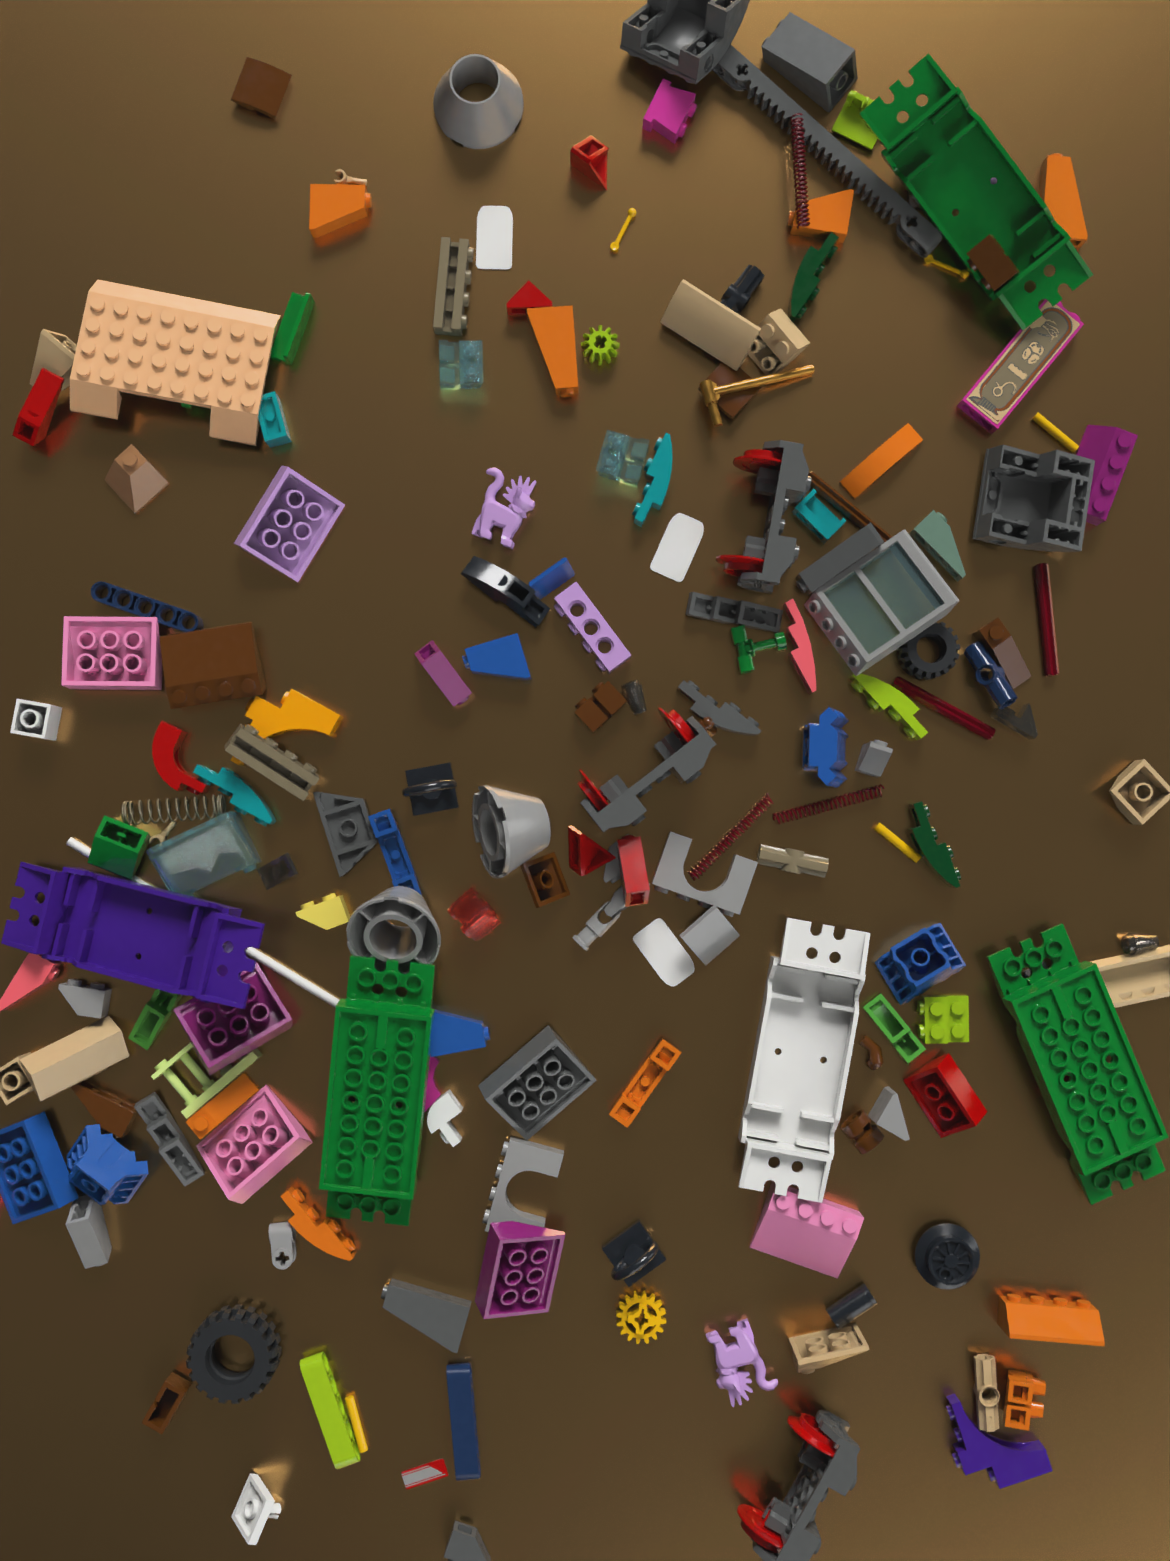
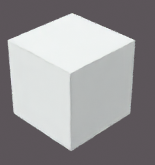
[10,699,62,741]

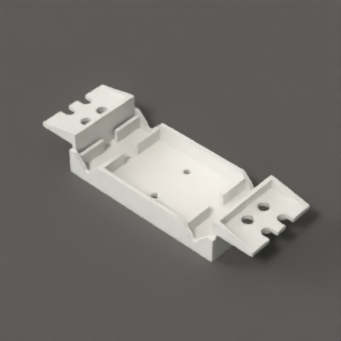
[738,918,870,1203]

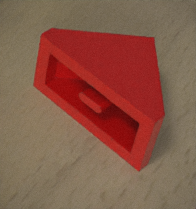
[507,280,553,315]

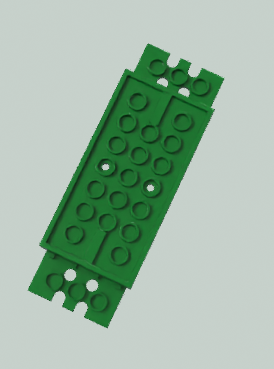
[859,53,1094,331]
[987,923,1169,1205]
[319,955,435,1226]

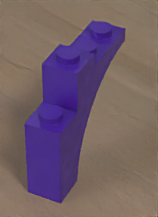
[945,1393,1053,1489]

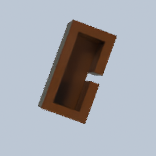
[966,234,1020,291]
[574,681,627,734]
[142,1372,192,1434]

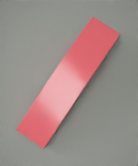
[782,599,816,695]

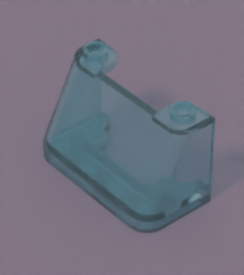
[146,811,262,897]

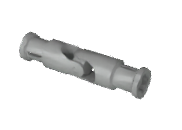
[572,883,651,951]

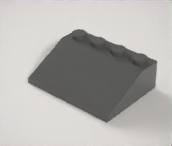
[478,1025,597,1141]

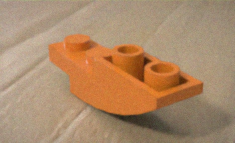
[280,1186,356,1261]

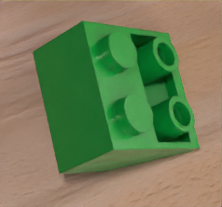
[88,815,151,880]

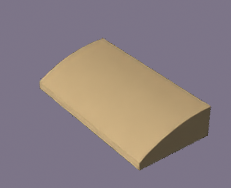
[660,279,761,371]
[1090,945,1170,1008]

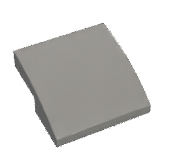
[679,905,740,966]

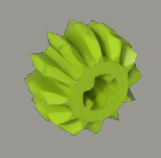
[581,325,620,366]

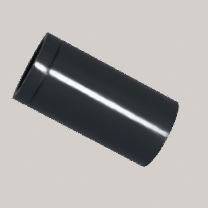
[826,1284,878,1330]

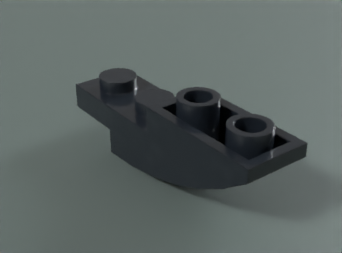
[461,556,551,628]

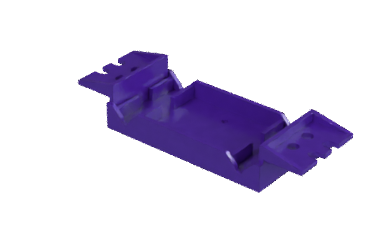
[1,862,265,1009]

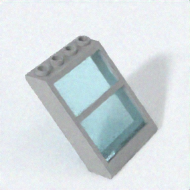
[804,530,960,676]

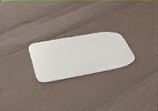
[476,206,513,270]
[650,513,704,582]
[633,918,695,987]

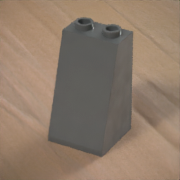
[761,12,858,113]

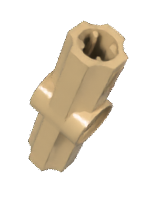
[973,1354,1000,1432]

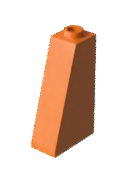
[1039,153,1088,248]
[527,305,578,397]

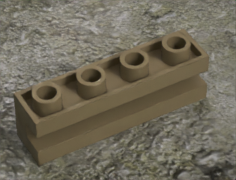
[433,237,474,337]
[224,723,319,801]

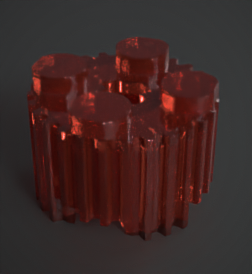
[447,887,501,941]

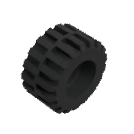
[897,622,960,680]

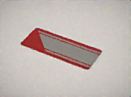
[401,1458,449,1489]

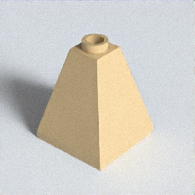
[29,329,77,391]

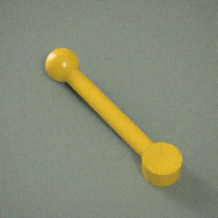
[610,208,637,252]
[924,254,969,279]

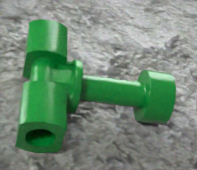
[730,625,787,674]

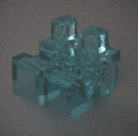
[439,340,483,391]
[596,430,650,488]

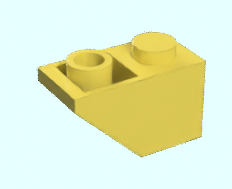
[295,893,350,930]

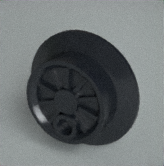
[915,1223,980,1290]

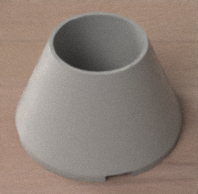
[433,54,524,149]
[472,785,551,879]
[346,886,441,974]

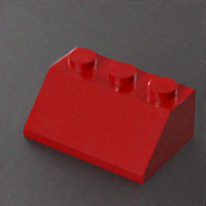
[903,1053,988,1138]

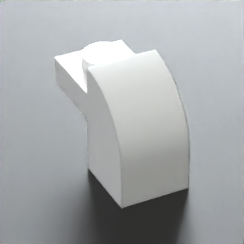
[427,1089,463,1147]

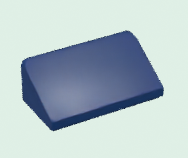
[528,557,575,600]

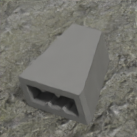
[65,1193,112,1269]

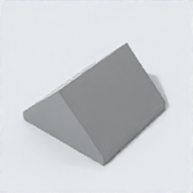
[868,1086,910,1141]

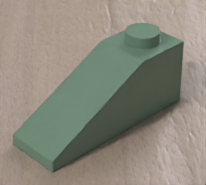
[909,510,966,582]

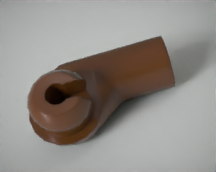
[698,717,717,737]
[859,1035,884,1070]

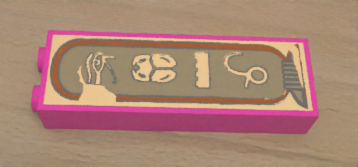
[957,299,1084,435]

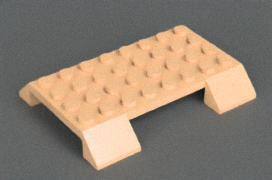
[70,280,281,446]

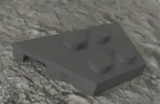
[313,792,378,877]

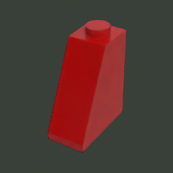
[617,835,650,907]

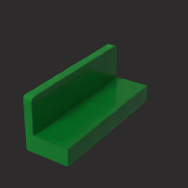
[270,292,315,365]

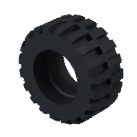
[186,1304,282,1404]

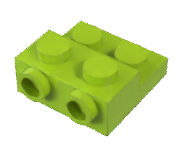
[917,995,969,1044]

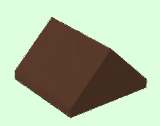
[520,852,570,908]

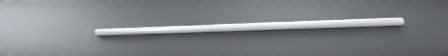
[66,837,339,1008]

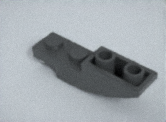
[677,680,761,736]

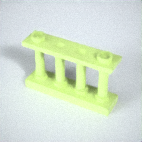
[151,1042,263,1119]

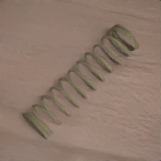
[121,793,226,825]

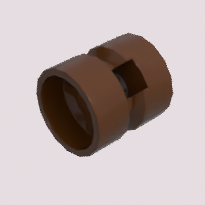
[840,1109,884,1154]

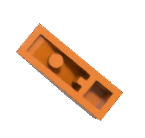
[186,1072,260,1140]

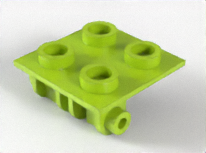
[831,90,878,150]

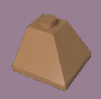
[105,444,169,514]

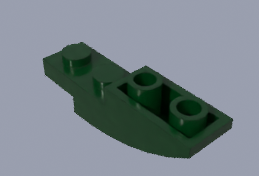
[788,232,839,322]
[907,801,961,888]

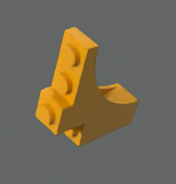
[230,689,343,766]

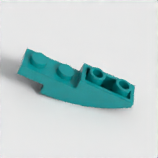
[632,433,673,527]
[193,764,276,826]

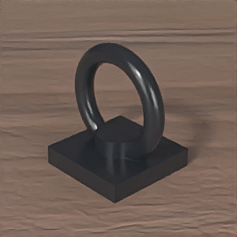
[402,762,459,816]
[602,1220,666,1287]

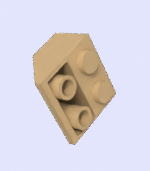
[748,308,810,375]

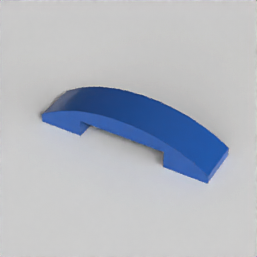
[368,808,422,895]

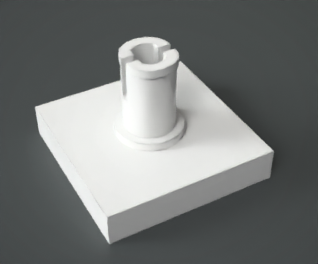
[231,1473,281,1545]

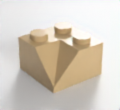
[1109,759,1170,825]

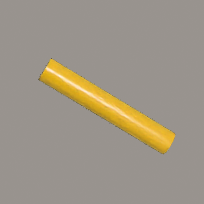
[1032,412,1079,453]
[874,822,922,863]
[345,1395,368,1453]

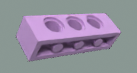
[553,582,631,674]

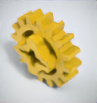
[616,1290,666,1344]

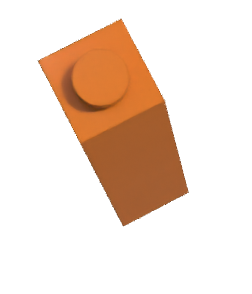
[309,184,372,238]
[787,189,854,243]

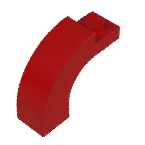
[152,720,211,795]

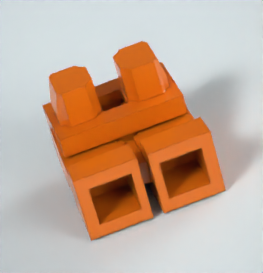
[1003,1370,1046,1431]

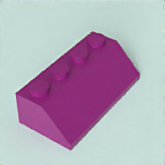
[1075,425,1138,526]

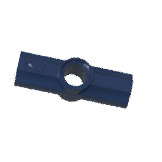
[964,641,1018,709]

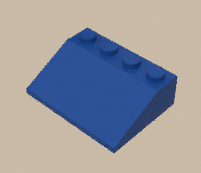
[0,1111,79,1224]

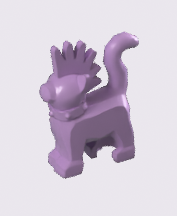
[472,467,537,550]
[706,1318,778,1407]

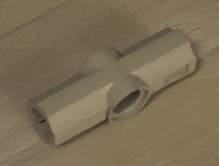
[757,844,829,878]

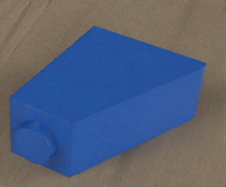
[462,633,531,680]
[430,1009,490,1057]

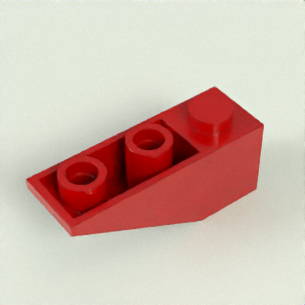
[12,368,64,446]

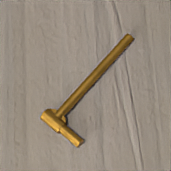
[699,365,814,427]

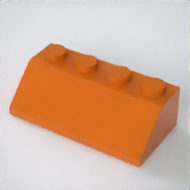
[997,1294,1105,1346]

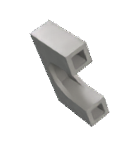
[651,831,758,917]
[482,1136,564,1232]

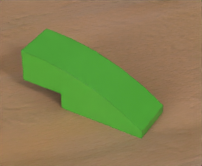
[128,989,182,1050]
[863,993,926,1066]

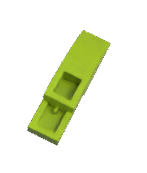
[849,674,928,740]

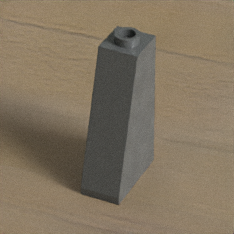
[796,523,884,596]
[381,1278,472,1353]

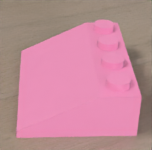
[61,616,163,690]
[196,1085,313,1204]
[750,1181,864,1279]

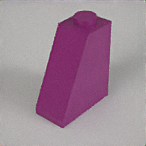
[414,640,472,707]

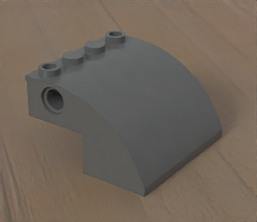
[620,0,750,84]
[972,445,1095,552]

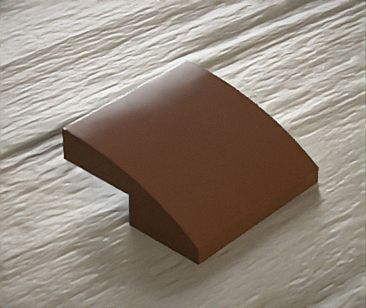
[231,57,292,119]
[698,362,762,419]

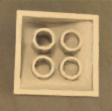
[788,1323,869,1374]

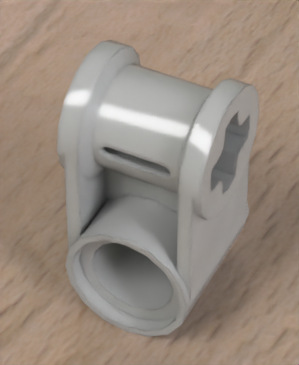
[268,1222,297,1270]

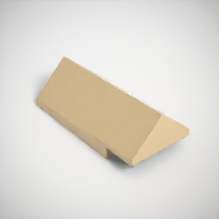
[19,1016,129,1102]

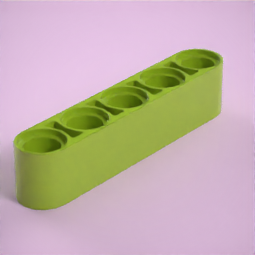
[300,1351,361,1470]

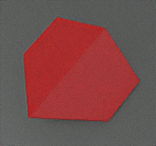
[570,136,609,190]
[568,825,617,876]

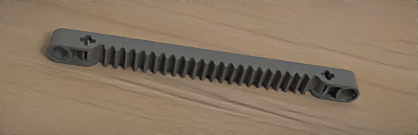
[712,44,943,258]

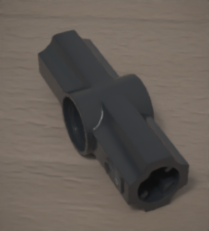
[720,264,765,314]

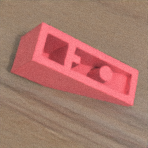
[0,953,62,1012]

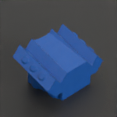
[802,707,849,788]
[875,923,966,1005]
[66,1124,149,1205]

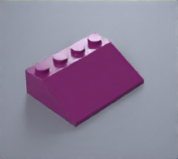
[173,962,292,1075]
[475,1221,566,1319]

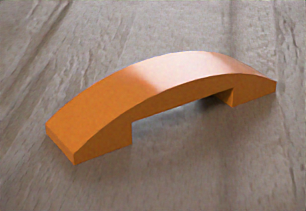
[839,423,923,499]
[609,1039,682,1128]

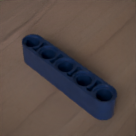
[91,581,204,632]
[446,1362,481,1481]

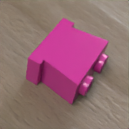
[642,78,697,144]

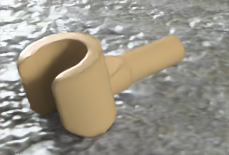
[334,169,367,186]
[149,821,177,849]

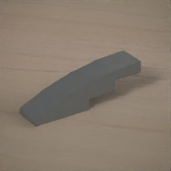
[686,592,783,633]
[134,1092,205,1187]

